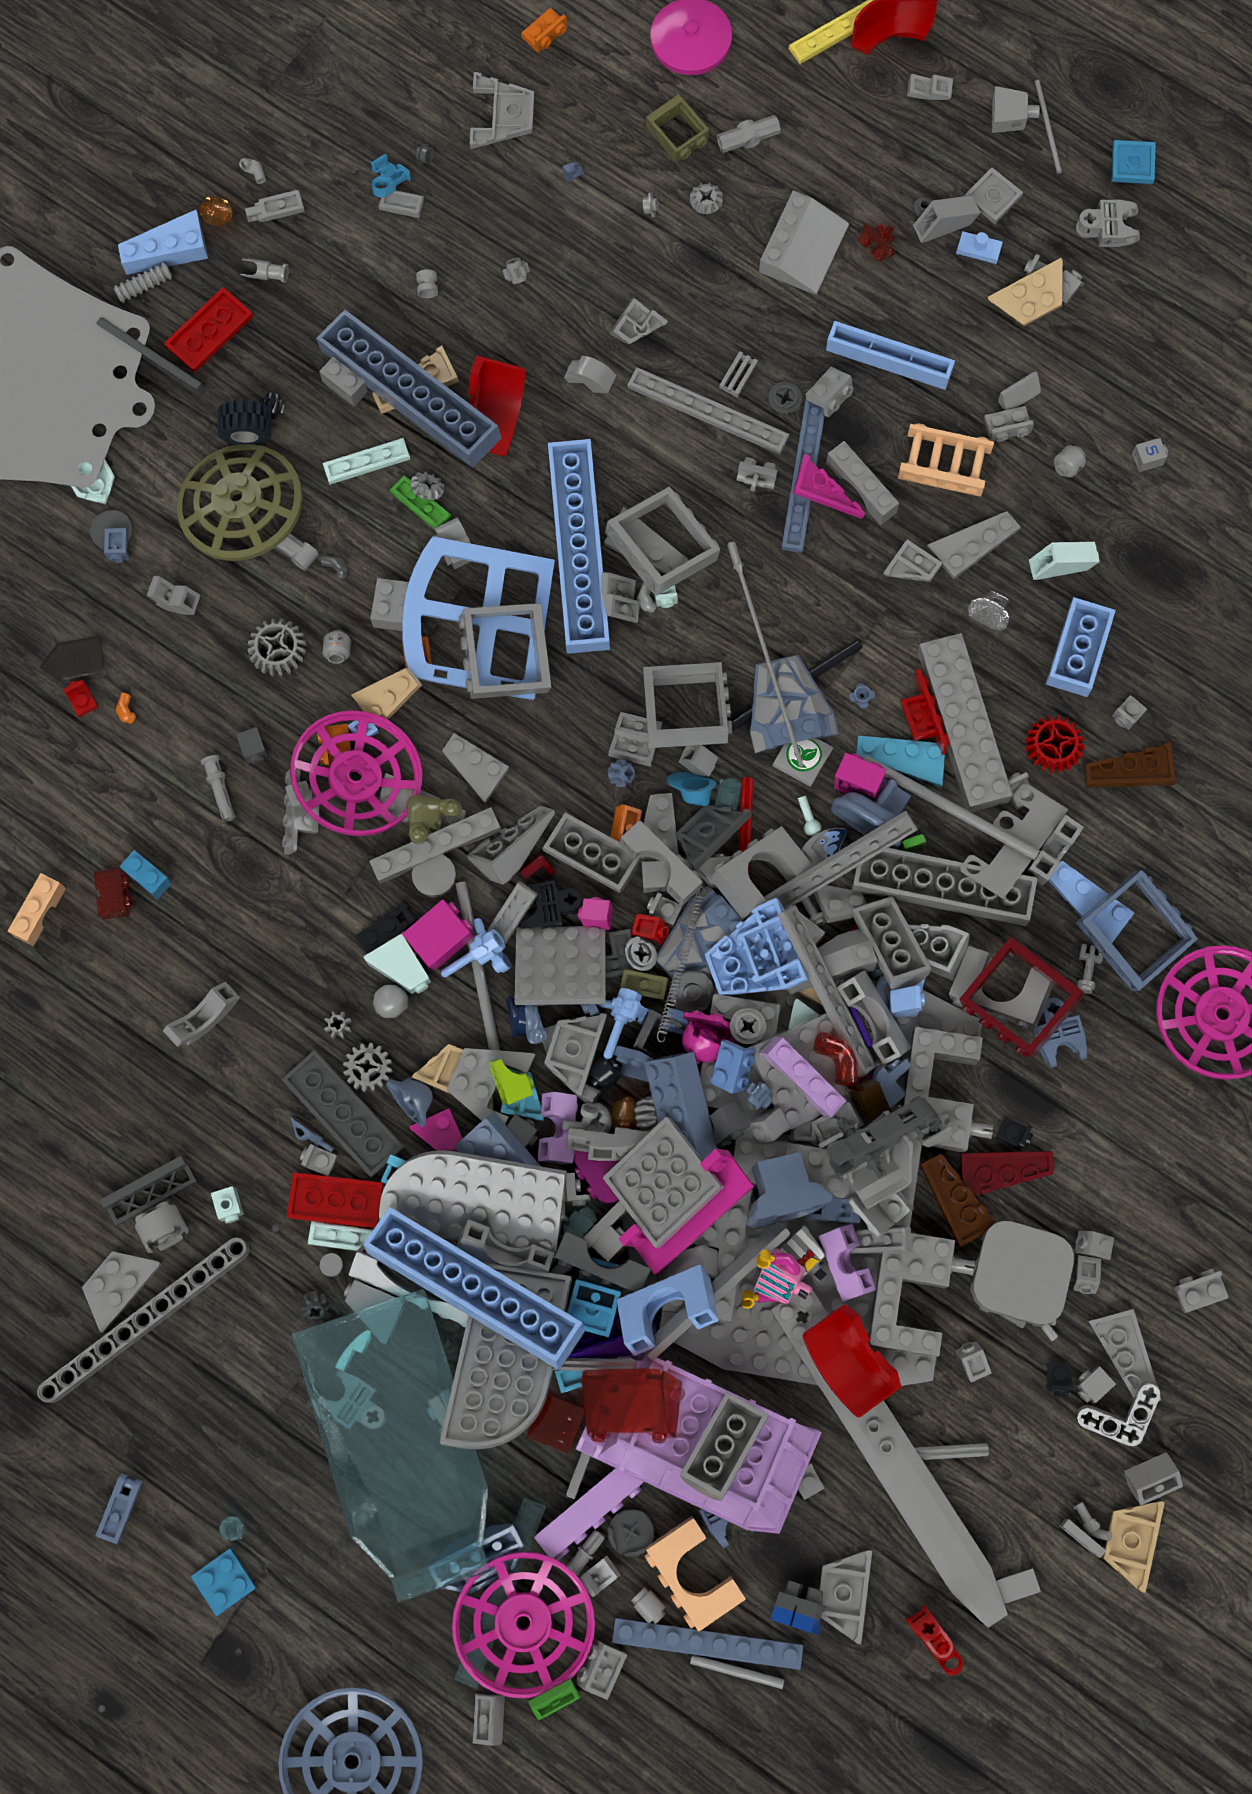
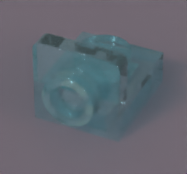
[715,778,742,811]

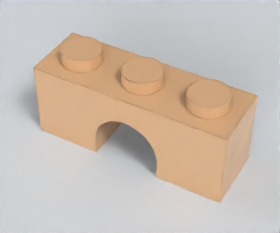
[8,873,66,946]

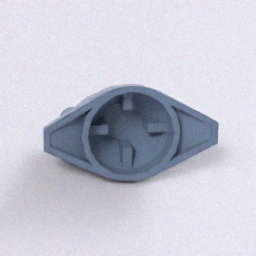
[386,1077,432,1128]

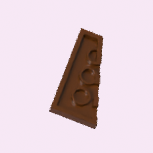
[1084,742,1176,788]
[919,1153,997,1247]

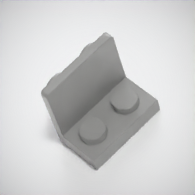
[848,1191,914,1237]

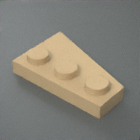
[351,668,422,728]

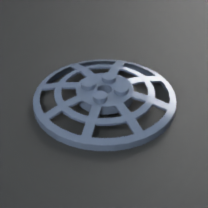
[278,1687,423,1794]

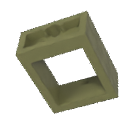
[646,94,709,163]

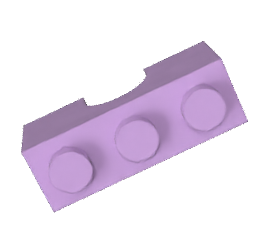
[538,1092,578,1164]
[819,1224,877,1302]

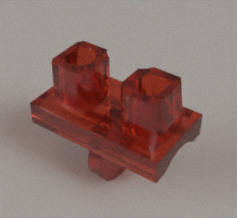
[857,223,895,262]

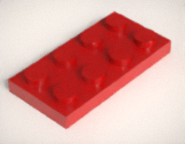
[164,287,254,373]
[287,1172,384,1228]

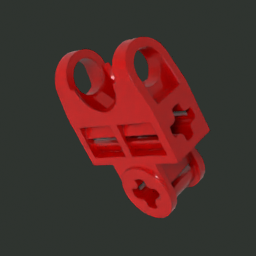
[905,1605,964,1675]

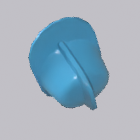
[667,772,716,806]

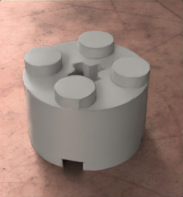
[135,1201,189,1253]

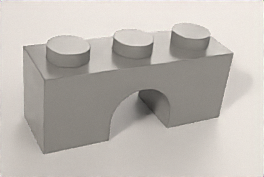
[1025,815,1084,886]

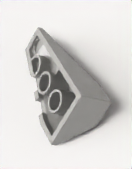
[467,806,555,885]
[787,929,877,995]

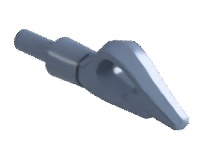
[290,1117,334,1153]

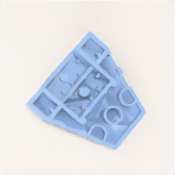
[705,898,808,996]

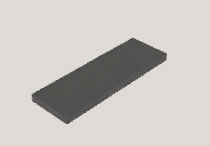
[281,1049,405,1178]

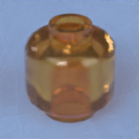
[199,197,232,226]
[611,1097,637,1130]

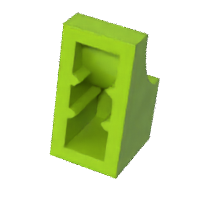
[488,1058,534,1105]

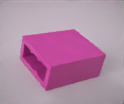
[403,900,475,971]

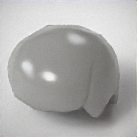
[373,985,409,1018]
[589,1103,612,1133]

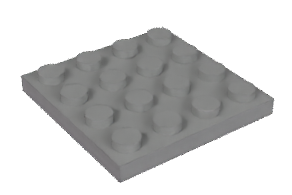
[515,926,606,1005]
[748,1013,859,1132]
[603,1116,724,1248]

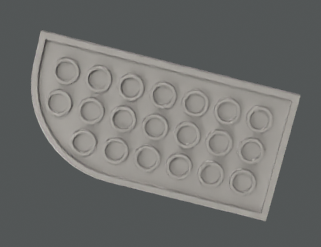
[378,1150,567,1258]
[440,1262,572,1449]

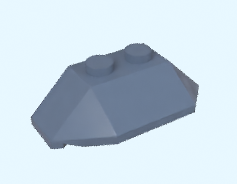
[428,1524,524,1594]

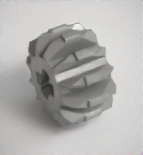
[634,1096,659,1131]

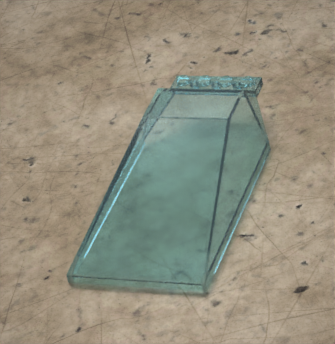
[291,1289,490,1603]

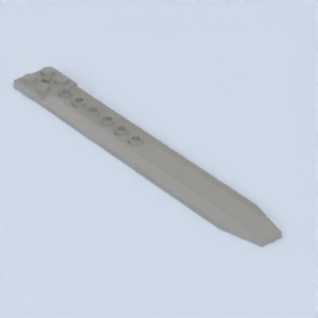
[770,1285,1008,1628]

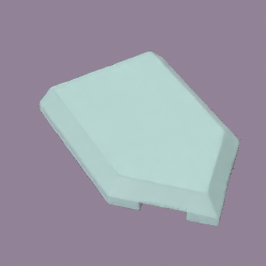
[71,459,115,504]

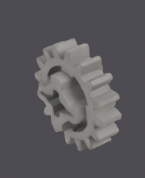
[343,1043,393,1093]

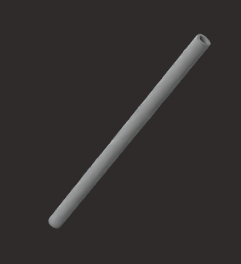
[863,755,1040,860]
[456,882,501,1051]

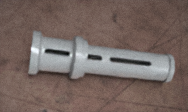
[201,755,236,822]

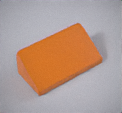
[610,804,642,842]

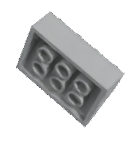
[759,191,849,295]

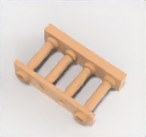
[898,424,994,497]

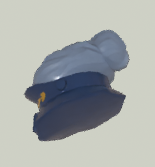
[506,996,548,1044]

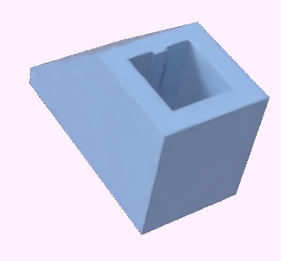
[888,986,925,1017]

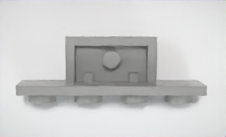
[282,769,320,855]

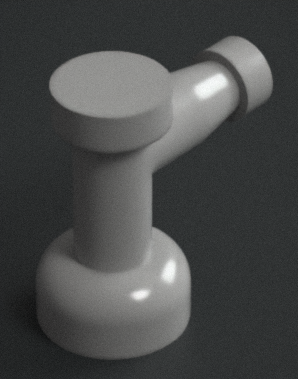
[562,1103,599,1131]

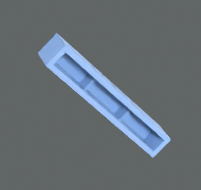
[826,321,955,390]

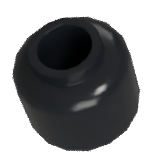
[589,1055,623,1089]

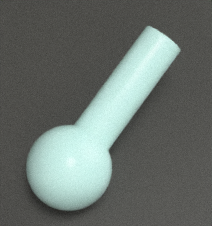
[798,796,821,837]

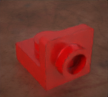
[63,680,98,718]
[631,914,669,945]

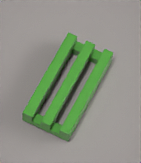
[528,1679,581,1720]

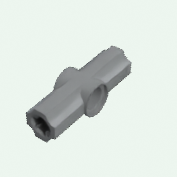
[717,115,781,153]

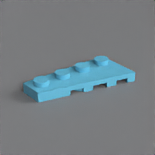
[856,736,945,788]

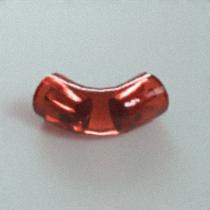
[814,1031,858,1086]

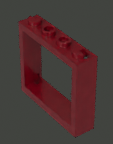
[959,937,1084,1059]

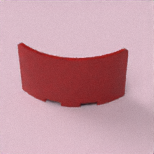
[851,0,938,56]
[468,356,526,457]
[802,1304,901,1418]

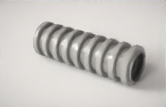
[114,262,172,303]

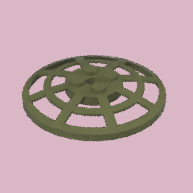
[177,444,303,561]

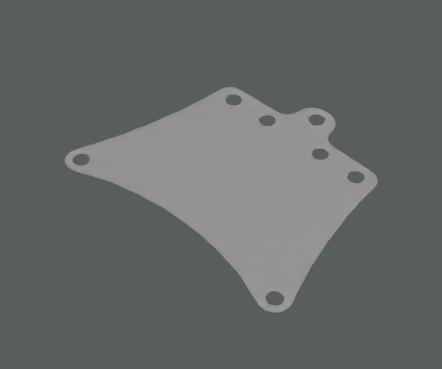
[0,246,155,488]

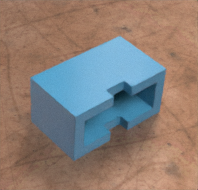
[119,850,172,900]

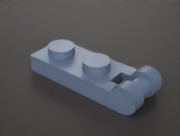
[95,1473,144,1544]

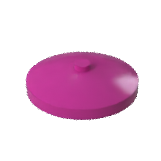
[651,0,732,75]

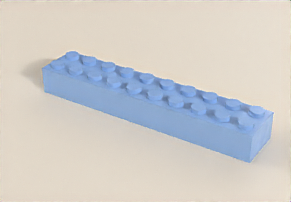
[548,439,610,654]
[363,1207,585,1370]

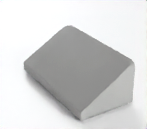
[998,372,1041,411]
[473,1693,505,1746]

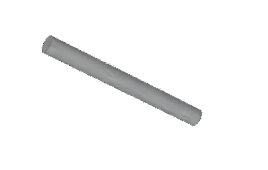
[690,1654,784,1689]

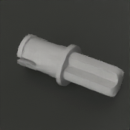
[567,1530,605,1576]

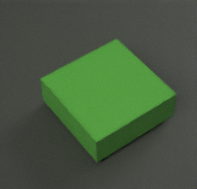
[901,834,926,852]

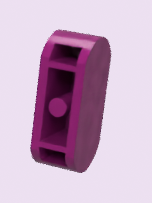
[574,1151,619,1205]

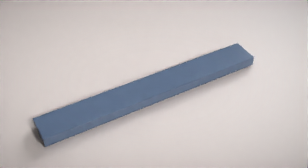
[781,390,825,553]

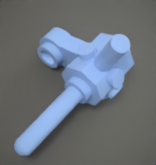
[441,918,512,977]
[596,988,648,1059]

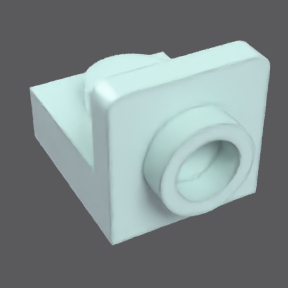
[654,585,678,608]

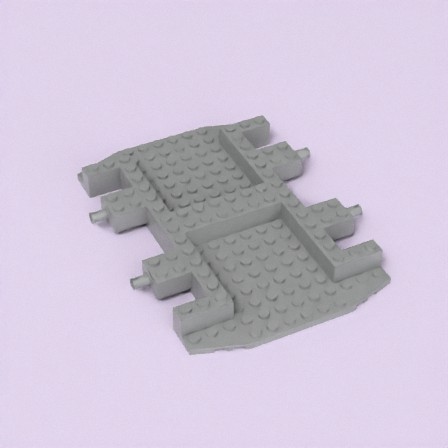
[659,978,993,1386]

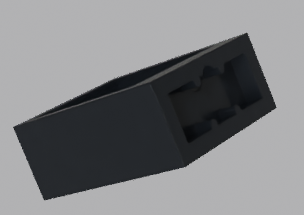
[630,1007,687,1059]

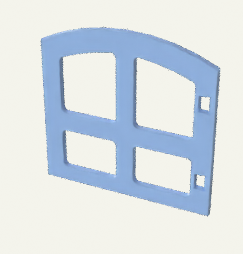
[402,537,555,700]

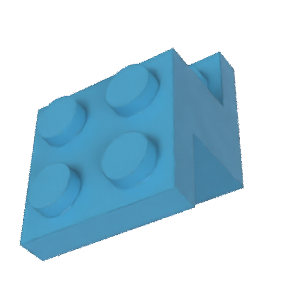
[567,1256,622,1337]

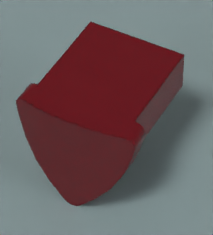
[518,854,556,879]

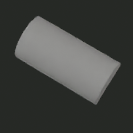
[543,812,641,893]
[852,896,932,990]
[680,1392,769,1501]

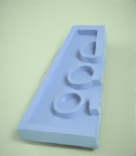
[1049,861,1134,943]

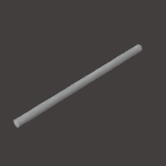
[1035,80,1062,174]

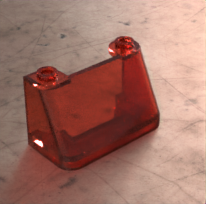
[581,1368,682,1442]

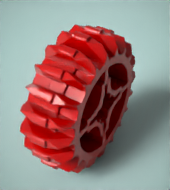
[1025,715,1085,774]

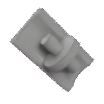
[737,457,777,492]

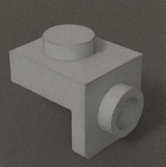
[1062,269,1085,303]
[1075,1231,1114,1260]
[579,1556,621,1597]

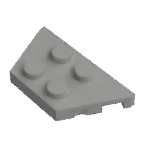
[544,1013,607,1097]
[82,1251,162,1333]
[819,1550,872,1644]

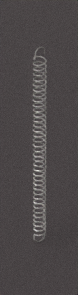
[657,886,705,1042]

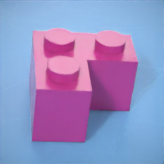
[834,753,886,799]

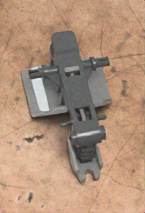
[825,1096,958,1209]

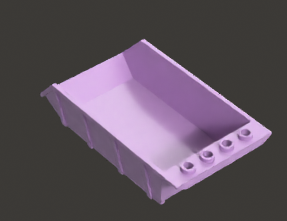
[576,1354,821,1534]

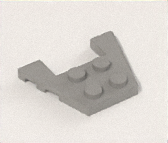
[470,72,535,149]
[446,1048,535,1125]

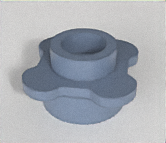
[849,683,875,709]

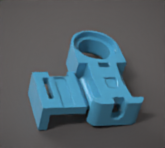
[371,154,411,197]

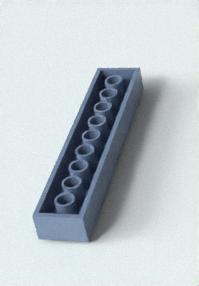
[316,310,501,468]

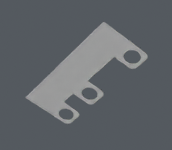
[960,783,1068,899]

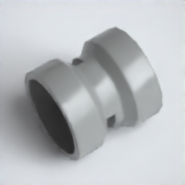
[416,269,438,298]

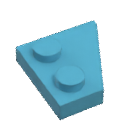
[500,1069,544,1121]

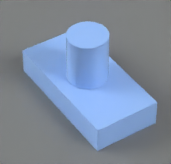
[956,231,1003,264]

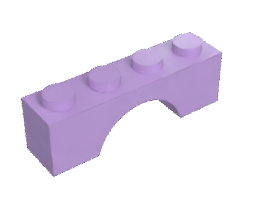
[760,1036,846,1118]

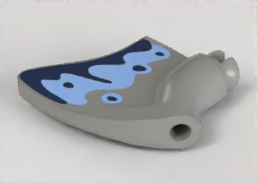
[801,828,847,866]

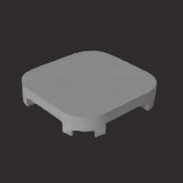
[970,1221,1074,1327]

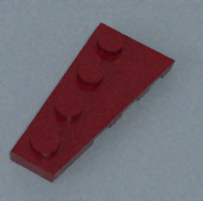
[961,1151,1054,1196]

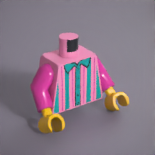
[741,1248,812,1309]

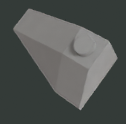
[908,924,970,981]

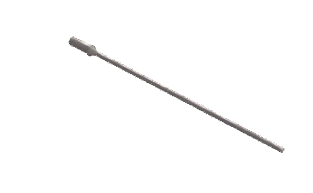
[727,542,804,767]

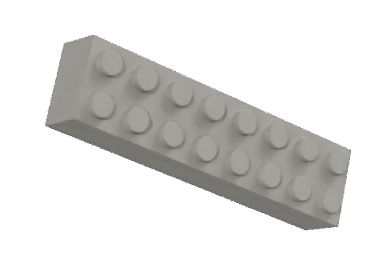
[917,633,1013,812]
[852,848,1037,926]

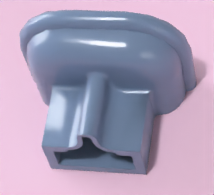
[831,779,911,850]
[746,1152,832,1228]

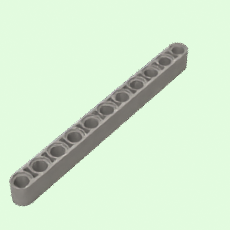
[37,1238,250,1403]

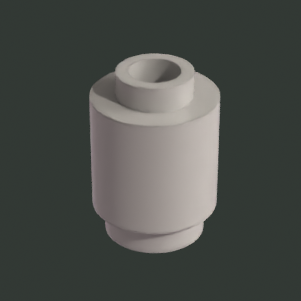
[631,1587,665,1624]

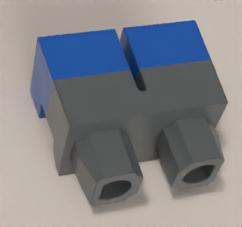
[770,1581,826,1635]

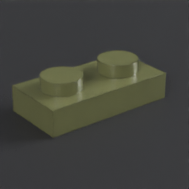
[620,969,668,1000]

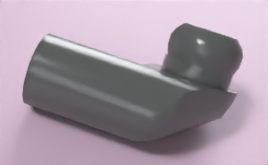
[322,555,349,579]

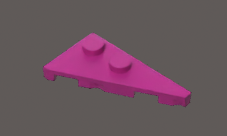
[793,454,865,519]
[409,1108,463,1152]

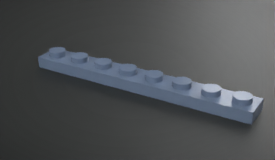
[612,1618,803,1670]

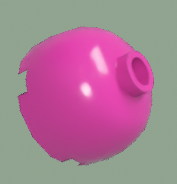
[682,1021,727,1064]

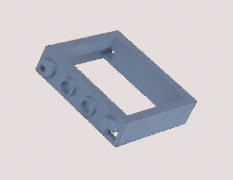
[1076,870,1198,991]

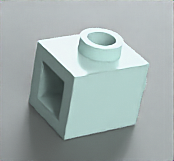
[211,1186,244,1223]

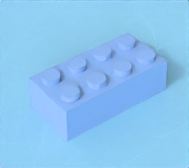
[1046,597,1116,697]

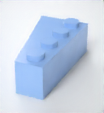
[118,209,208,275]

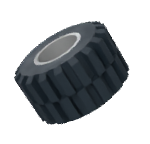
[218,400,272,445]

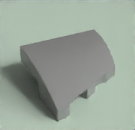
[609,298,668,344]

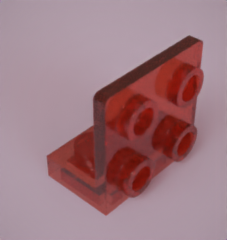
[527,1395,586,1454]

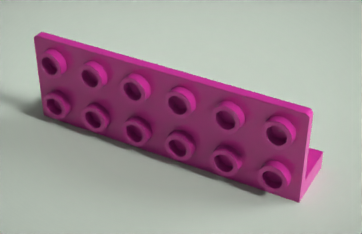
[618,1149,754,1275]

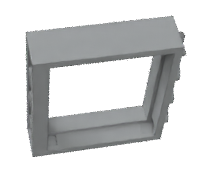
[605,486,720,596]
[458,603,551,699]
[643,662,732,748]

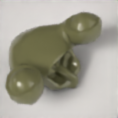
[407,795,462,844]

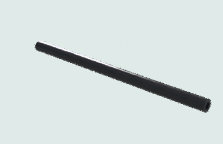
[703,639,862,748]

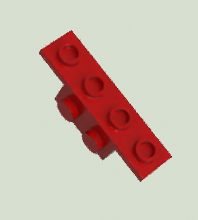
[900,669,950,755]

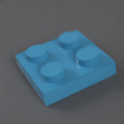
[1112,140,1156,184]
[191,1548,257,1616]

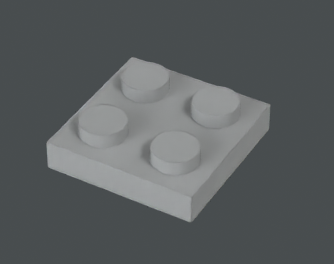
[964,167,1023,224]

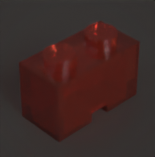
[94,869,132,920]

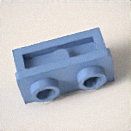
[710,1040,756,1094]

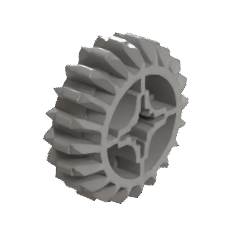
[248,618,307,676]

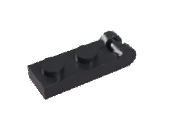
[355,902,419,954]

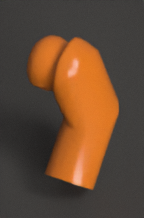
[116,693,136,724]

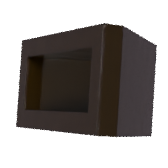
[846,1077,891,1123]

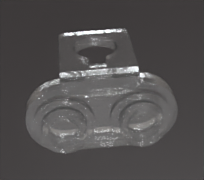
[968,590,1009,631]

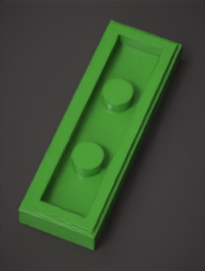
[390,475,451,530]

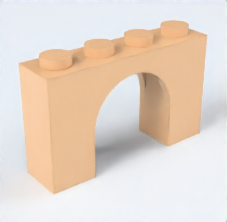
[645,1516,746,1632]

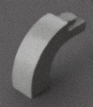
[163,982,240,1047]

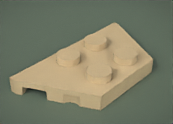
[988,258,1063,326]
[412,1044,493,1110]
[1102,1501,1165,1593]

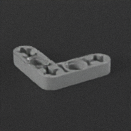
[1077,1380,1160,1446]

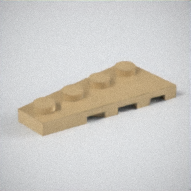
[372,345,459,414]

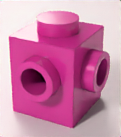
[578,897,614,930]

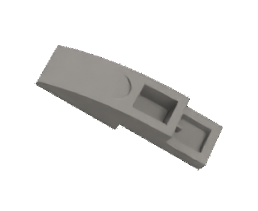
[567,1127,651,1161]

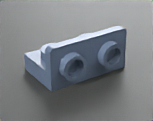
[613,1045,654,1082]

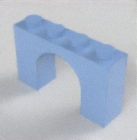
[617,1265,719,1356]

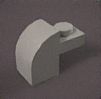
[564,356,616,393]
[147,576,201,615]

